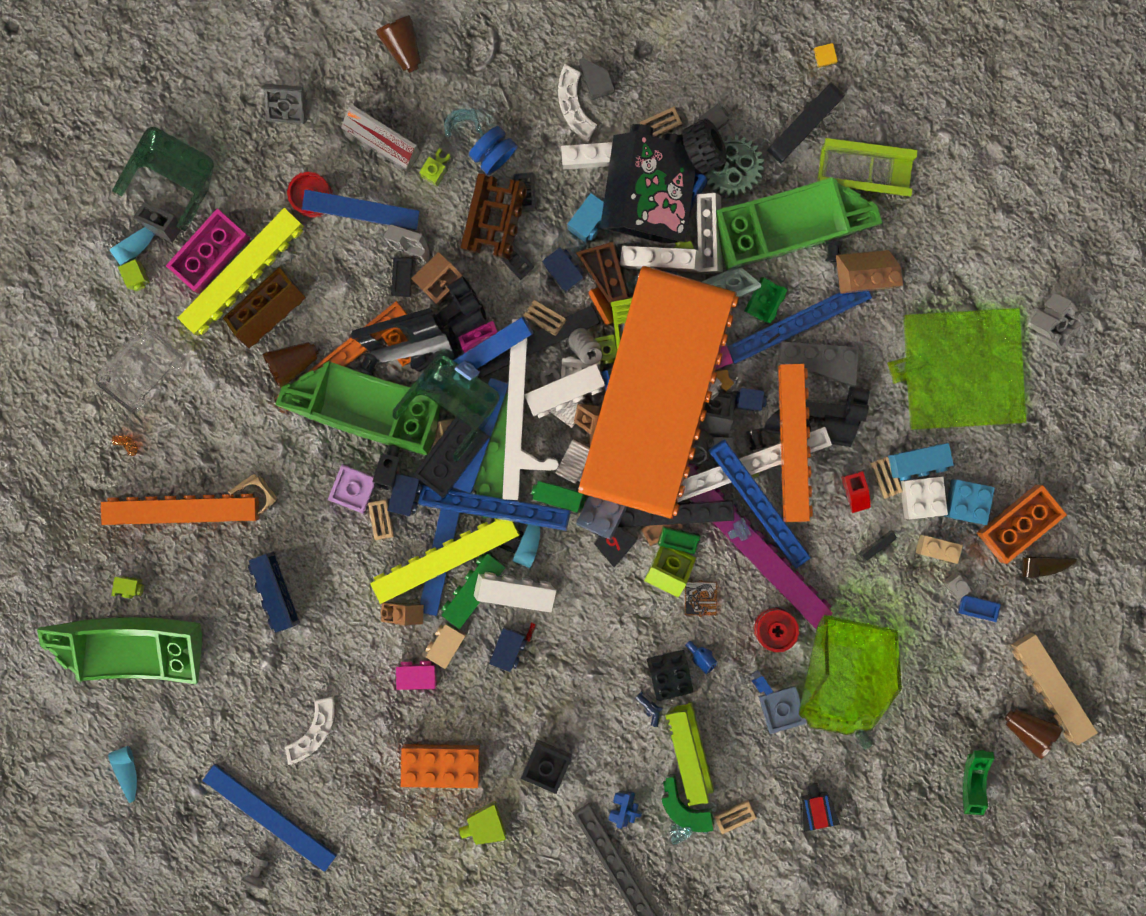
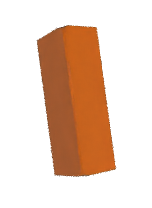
[588,287,614,326]

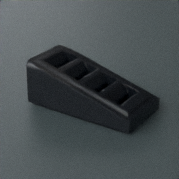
[514,172,537,212]
[499,244,534,280]

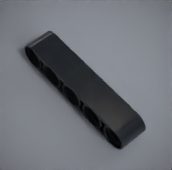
[767,82,845,164]

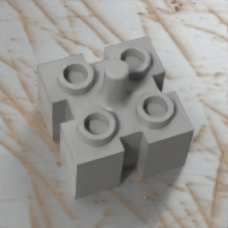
[1030,293,1085,352]

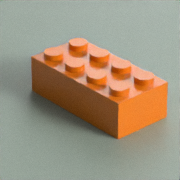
[977,485,1067,564]
[401,744,480,788]

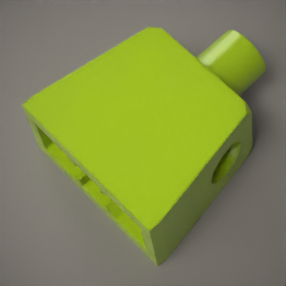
[459,801,507,845]

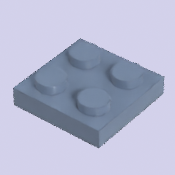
[576,496,627,540]
[758,686,807,734]

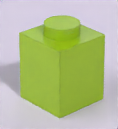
[118,259,150,291]

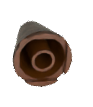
[376,15,421,73]
[262,342,319,388]
[1004,709,1062,759]

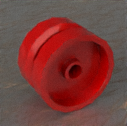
[287,171,333,218]
[754,607,799,652]

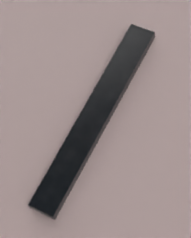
[477,305,600,379]

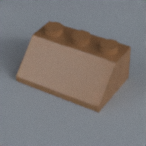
[836,250,903,294]

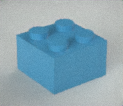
[567,193,604,243]
[944,479,995,525]

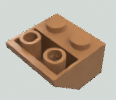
[411,252,464,306]

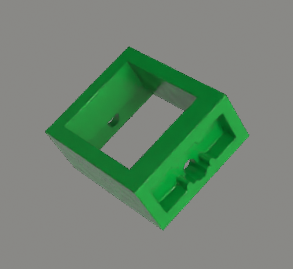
[531,481,587,513]

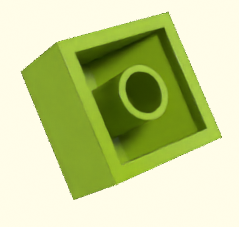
[644,546,696,597]

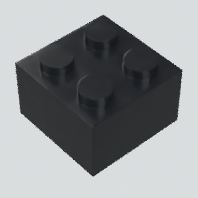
[521,739,572,794]

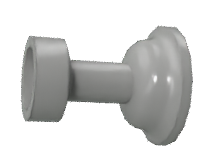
[241,856,269,889]

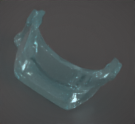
[444,108,485,138]
[670,824,708,845]

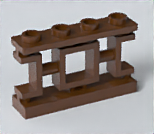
[460,173,527,260]

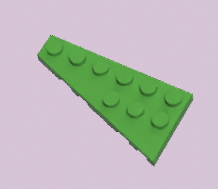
[454,393,508,519]

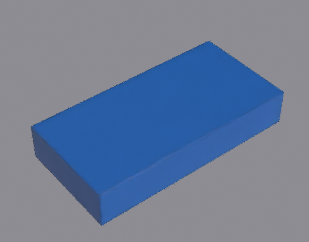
[958,595,1001,623]

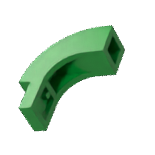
[963,750,994,815]
[661,774,715,832]

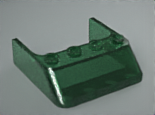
[112,127,214,231]
[393,355,499,462]

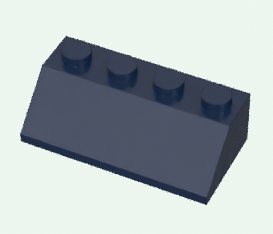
[248,551,300,633]

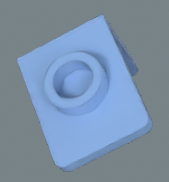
[453,361,480,389]

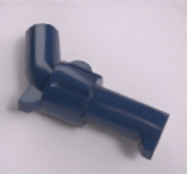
[635,691,663,727]

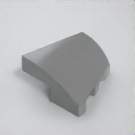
[383,224,430,265]

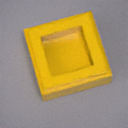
[813,43,838,68]

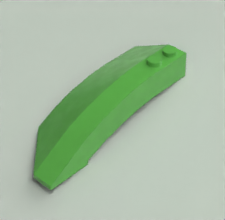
[716,177,882,270]
[37,617,202,684]

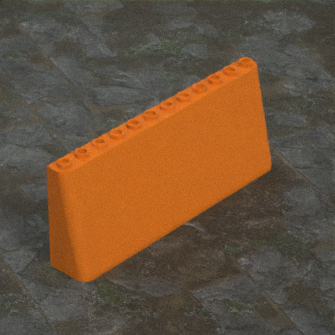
[578,265,739,519]

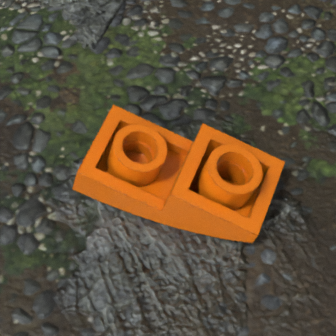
[380,327,411,367]

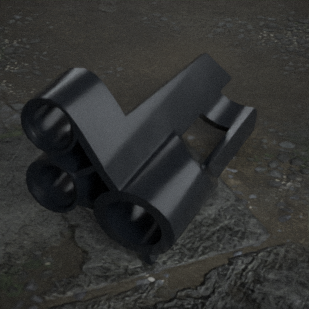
[411,276,488,372]
[351,308,459,366]
[765,386,870,447]

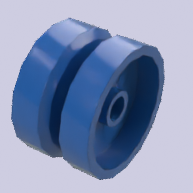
[469,126,518,175]

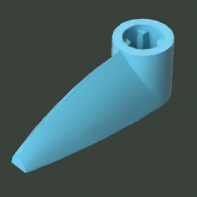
[110,227,155,266]
[512,524,540,568]
[108,746,137,803]

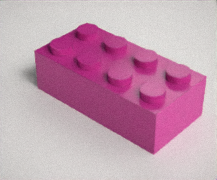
[166,208,251,294]

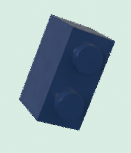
[542,247,584,294]
[734,388,767,412]
[387,473,423,517]
[489,626,527,672]

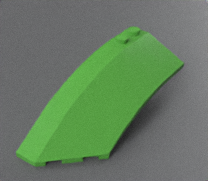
[275,361,442,455]

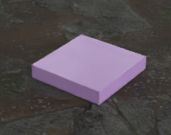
[328,464,375,514]

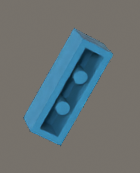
[888,443,954,481]

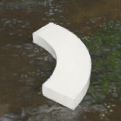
[558,64,597,142]
[285,696,335,765]

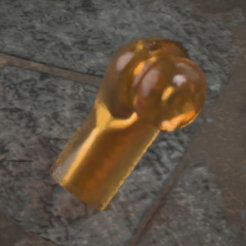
[112,436,138,456]

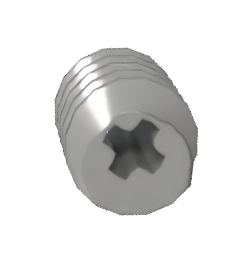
[568,328,602,366]

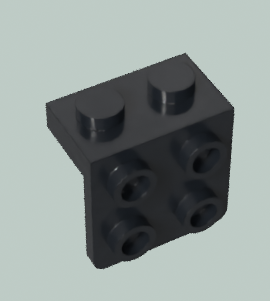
[647,650,693,701]

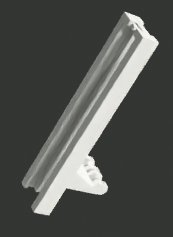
[503,319,559,500]

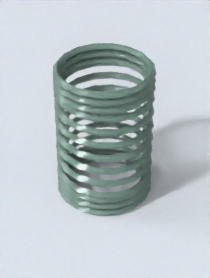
[855,729,873,749]

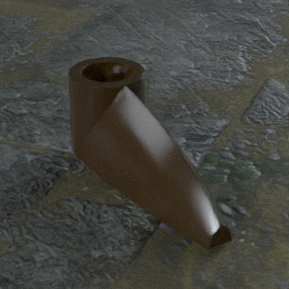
[1022,556,1077,578]

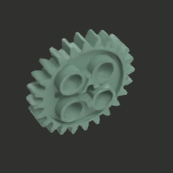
[704,135,764,198]

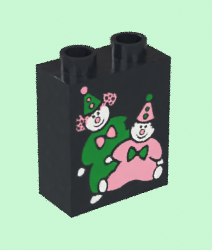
[600,124,696,244]

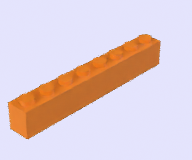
[778,364,813,522]
[101,494,259,525]

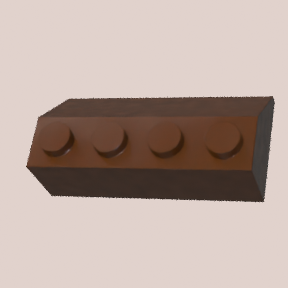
[223,267,306,349]

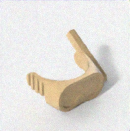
[228,474,277,516]

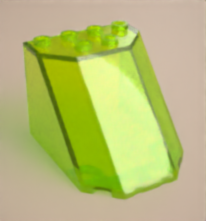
[799,615,902,735]

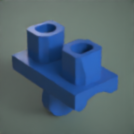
[609,791,642,829]

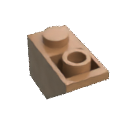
[381,602,424,625]

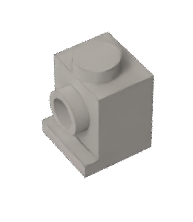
[942,571,971,600]

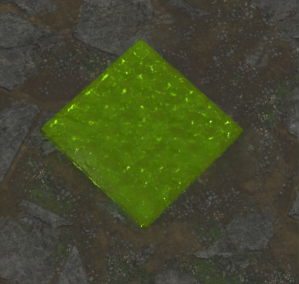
[903,308,1027,430]

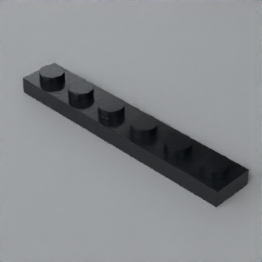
[619,500,735,527]

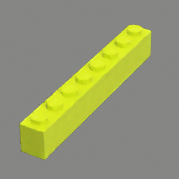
[178,208,304,336]
[370,518,520,604]

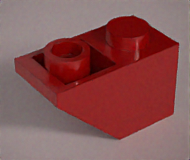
[841,471,871,513]

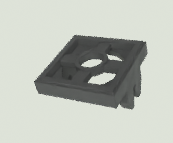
[263,84,307,124]

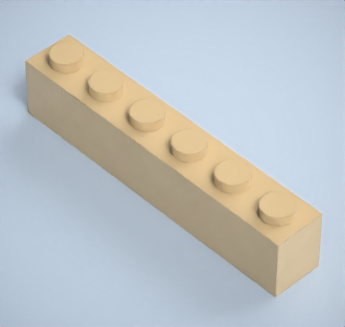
[1011,633,1097,745]

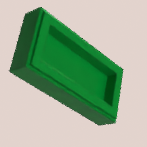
[658,526,700,554]

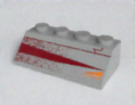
[341,104,420,172]

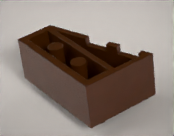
[576,242,630,304]

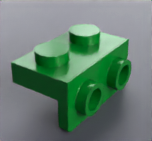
[744,277,787,323]

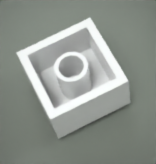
[900,476,948,520]

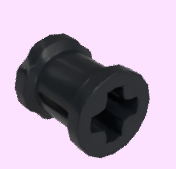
[825,241,842,263]
[357,352,380,376]
[746,428,767,450]

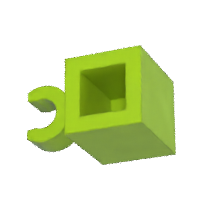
[419,148,451,187]

